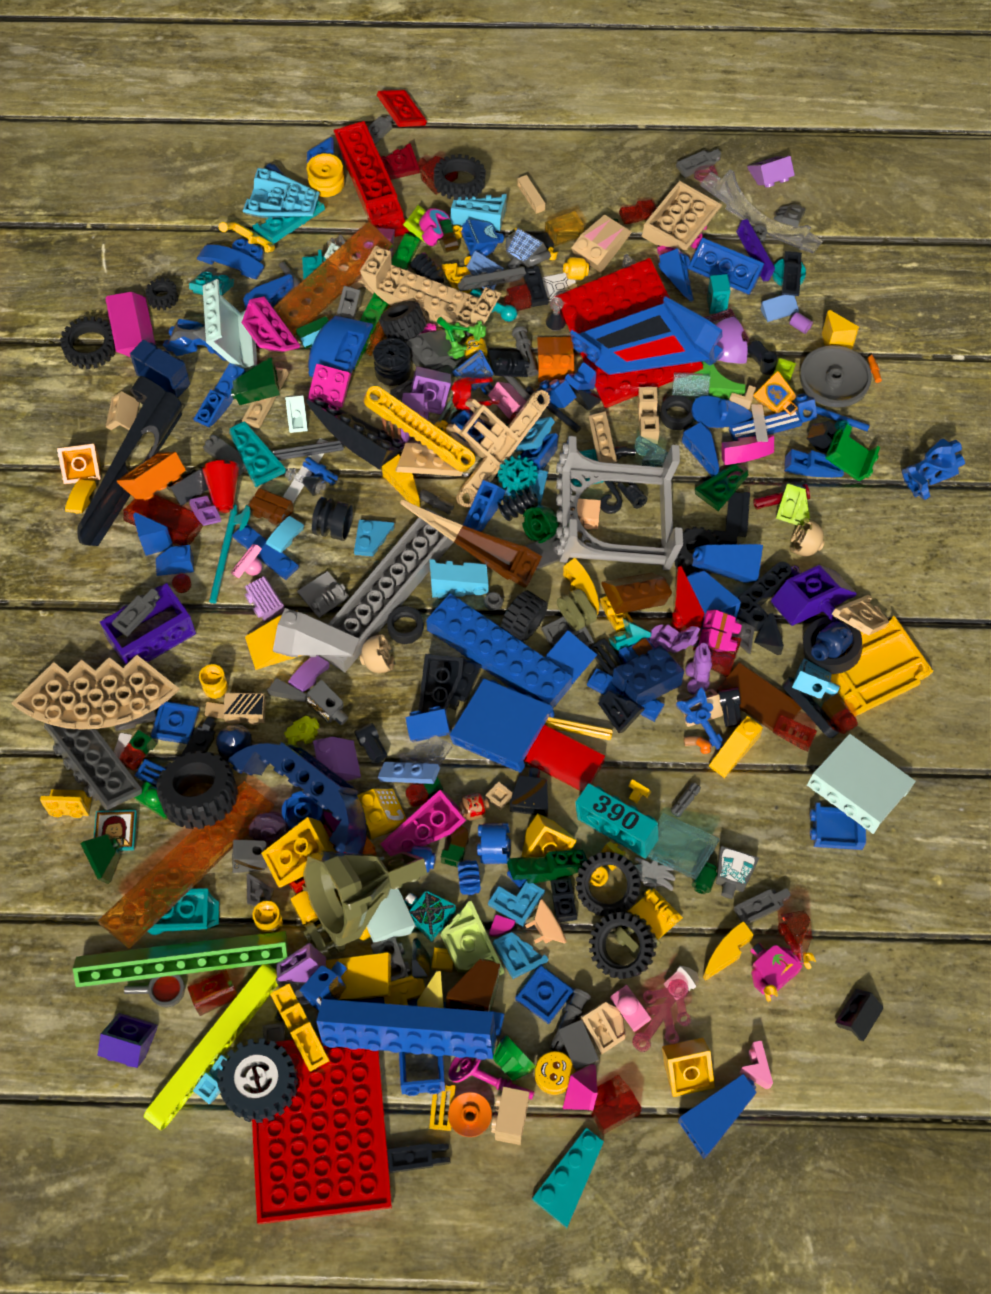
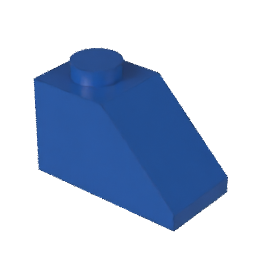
[156,545,194,576]

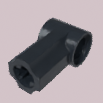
[747,340,777,375]
[719,687,742,727]
[354,723,387,764]

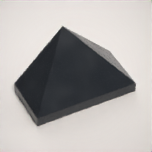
[569,384,601,411]
[754,613,784,655]

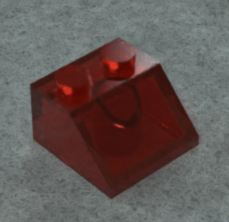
[589,1075,642,1135]

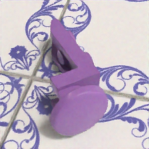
[649,624,700,653]

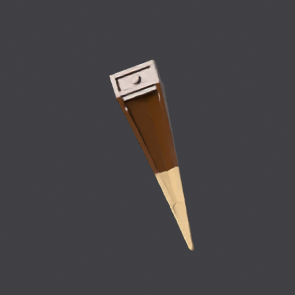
[400,500,542,588]

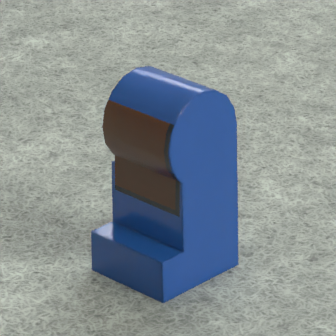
[619,638,655,663]

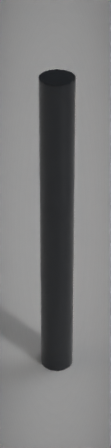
[526,386,581,433]

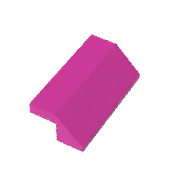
[105,292,156,357]

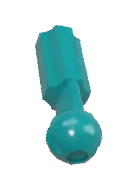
[470,289,517,322]

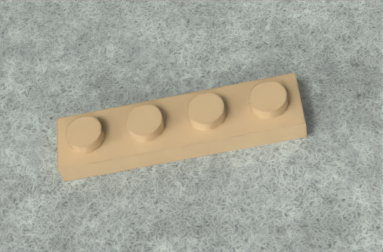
[242,367,289,428]
[589,411,618,464]

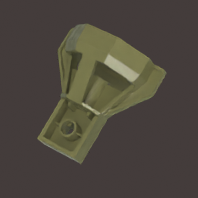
[302,851,427,946]

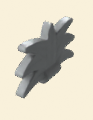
[634,857,675,891]

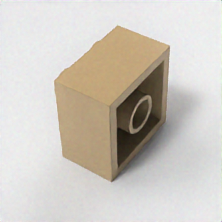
[491,1087,529,1145]

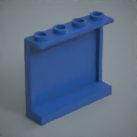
[450,679,555,773]

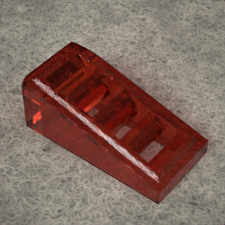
[773,715,817,752]

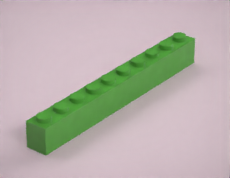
[72,931,289,987]

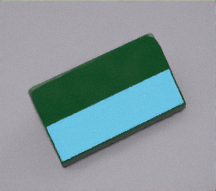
[296,316,329,349]

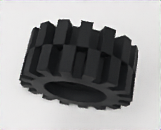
[145,277,179,311]

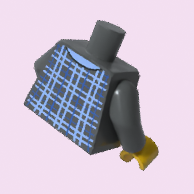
[506,228,558,269]

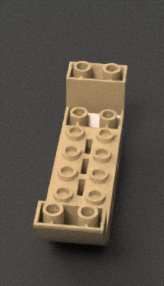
[360,246,502,328]

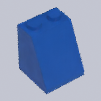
[687,571,741,632]

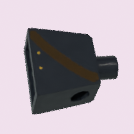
[510,768,548,817]

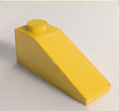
[382,454,420,507]
[709,716,763,778]

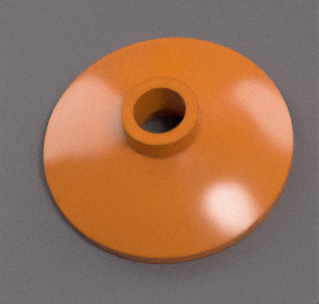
[448,1092,492,1137]

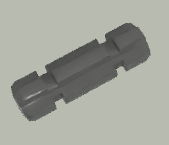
[671,782,701,817]

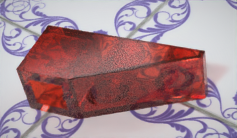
[778,910,812,963]

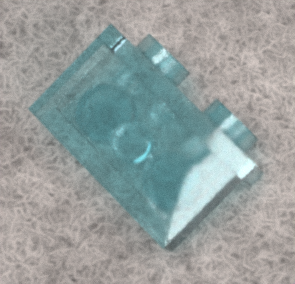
[672,372,710,399]

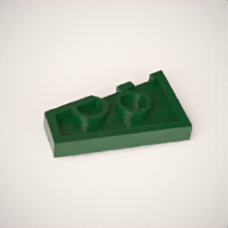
[694,463,749,512]

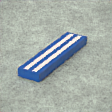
[728,410,802,441]

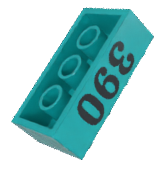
[575,783,659,859]

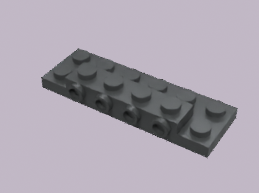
[44,723,142,811]

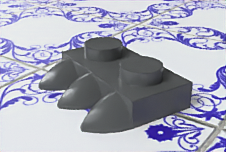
[774,204,806,227]

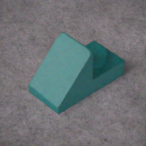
[609,618,652,650]

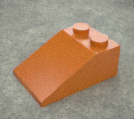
[537,337,574,382]

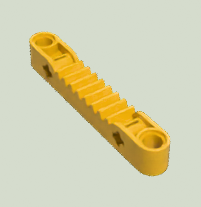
[364,386,475,472]

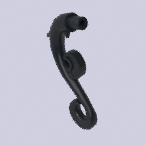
[600,446,636,514]

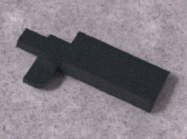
[711,492,750,545]

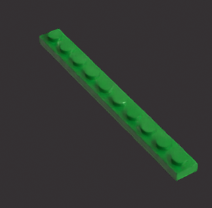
[354,234,421,370]

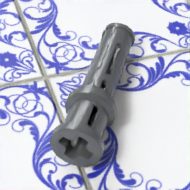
[512,326,538,377]
[549,988,591,1052]

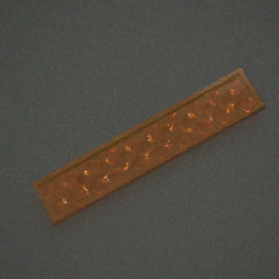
[98,781,274,949]

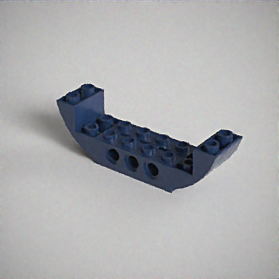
[227,742,367,854]

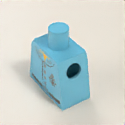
[792,659,840,698]

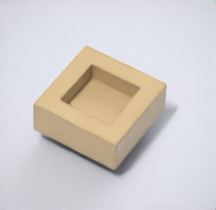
[485,782,513,810]

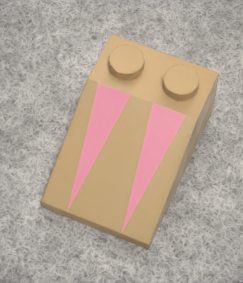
[571,215,632,273]

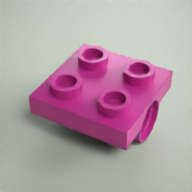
[308,364,352,408]

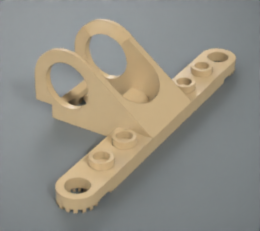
[446,390,550,507]

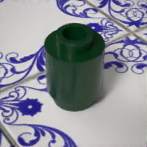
[691,862,717,894]

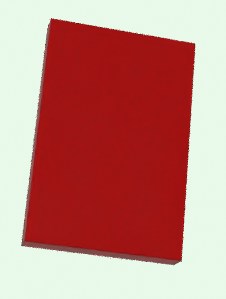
[376,90,427,127]

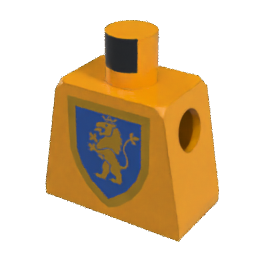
[753,371,798,415]

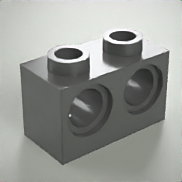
[371,937,411,982]

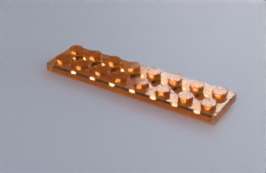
[273,222,393,337]

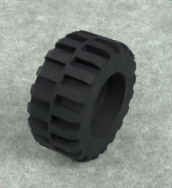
[156,751,238,829]

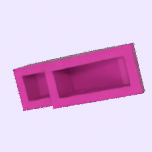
[722,435,774,465]

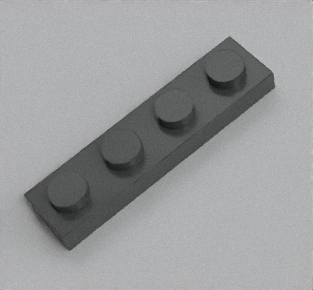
[458,267,526,291]

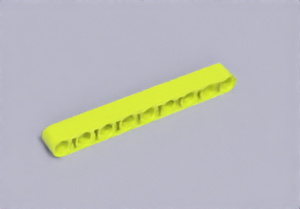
[144,964,278,1131]

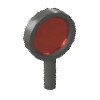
[124,975,185,1008]

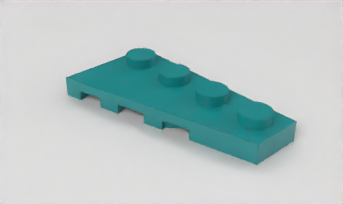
[252,201,325,244]
[229,421,286,488]
[532,1128,604,1229]

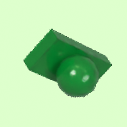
[134,782,167,820]

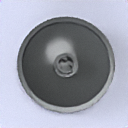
[800,346,872,407]

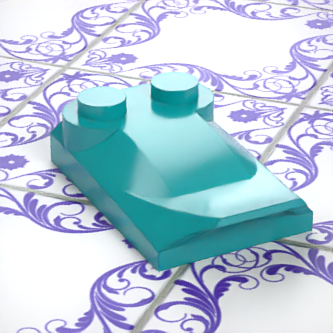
[143,888,219,935]

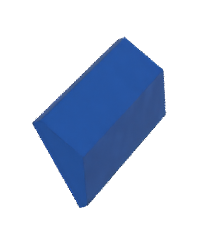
[688,238,764,295]

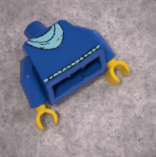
[452,219,504,265]

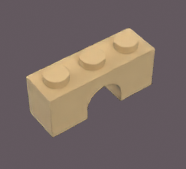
[637,387,659,444]

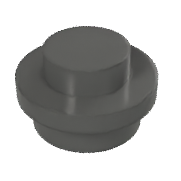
[484,592,503,611]

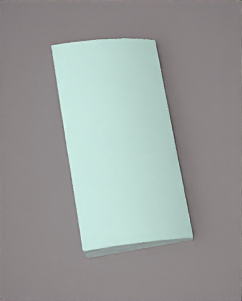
[367,857,415,943]

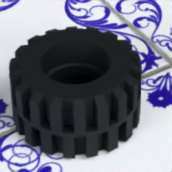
[379,301,427,342]
[674,526,721,576]
[501,590,548,642]

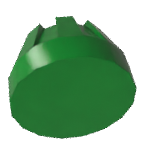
[493,1034,536,1081]

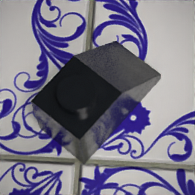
[807,421,837,453]

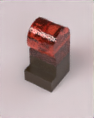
[822,693,858,734]

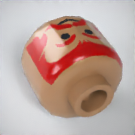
[459,793,489,821]

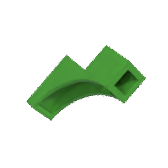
[692,361,745,400]

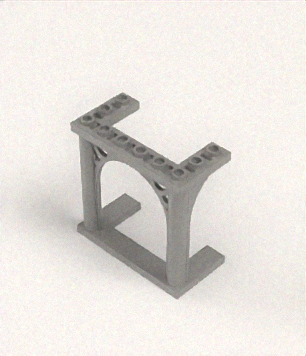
[556,436,683,570]

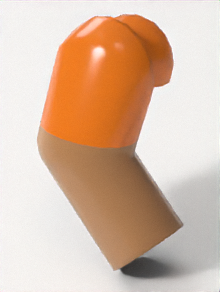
[684,736,712,754]

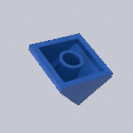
[520,433,558,470]
[133,512,173,556]

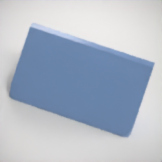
[760,295,799,322]

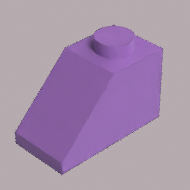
[277,943,326,982]

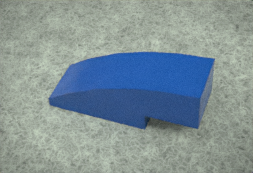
[784,449,844,478]

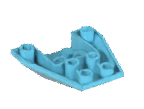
[243,168,320,218]

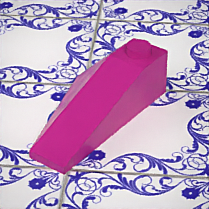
[380,790,466,857]

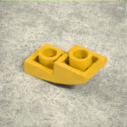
[65,479,96,514]
[599,596,633,632]

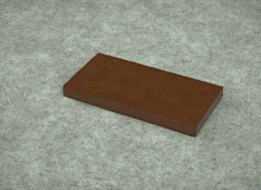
[716,663,802,737]

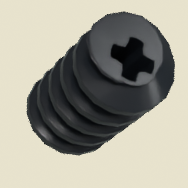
[410,252,444,284]
[497,485,538,521]

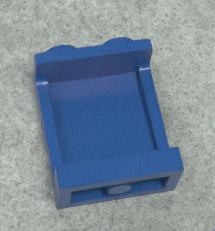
[810,803,866,850]

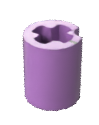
[790,312,813,334]

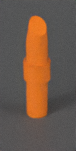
[868,355,882,383]

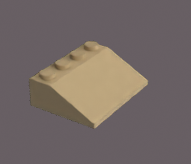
[642,181,722,250]

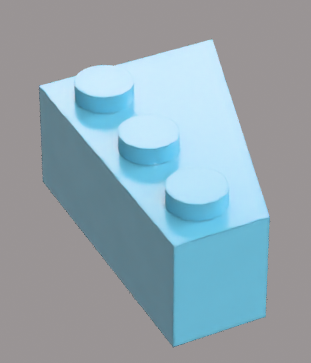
[451,194,507,231]
[430,559,488,598]

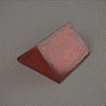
[187,969,238,1016]

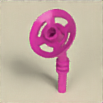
[448,1057,535,1100]

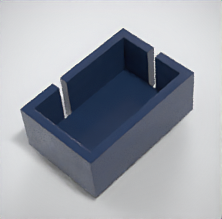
[130,340,190,398]
[612,645,684,706]

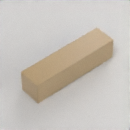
[517,175,545,214]

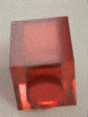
[504,284,531,311]

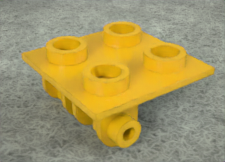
[627,888,683,939]

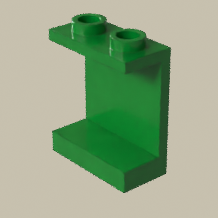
[825,424,881,481]

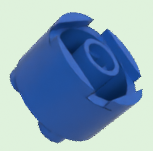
[282,791,324,831]
[477,823,511,864]

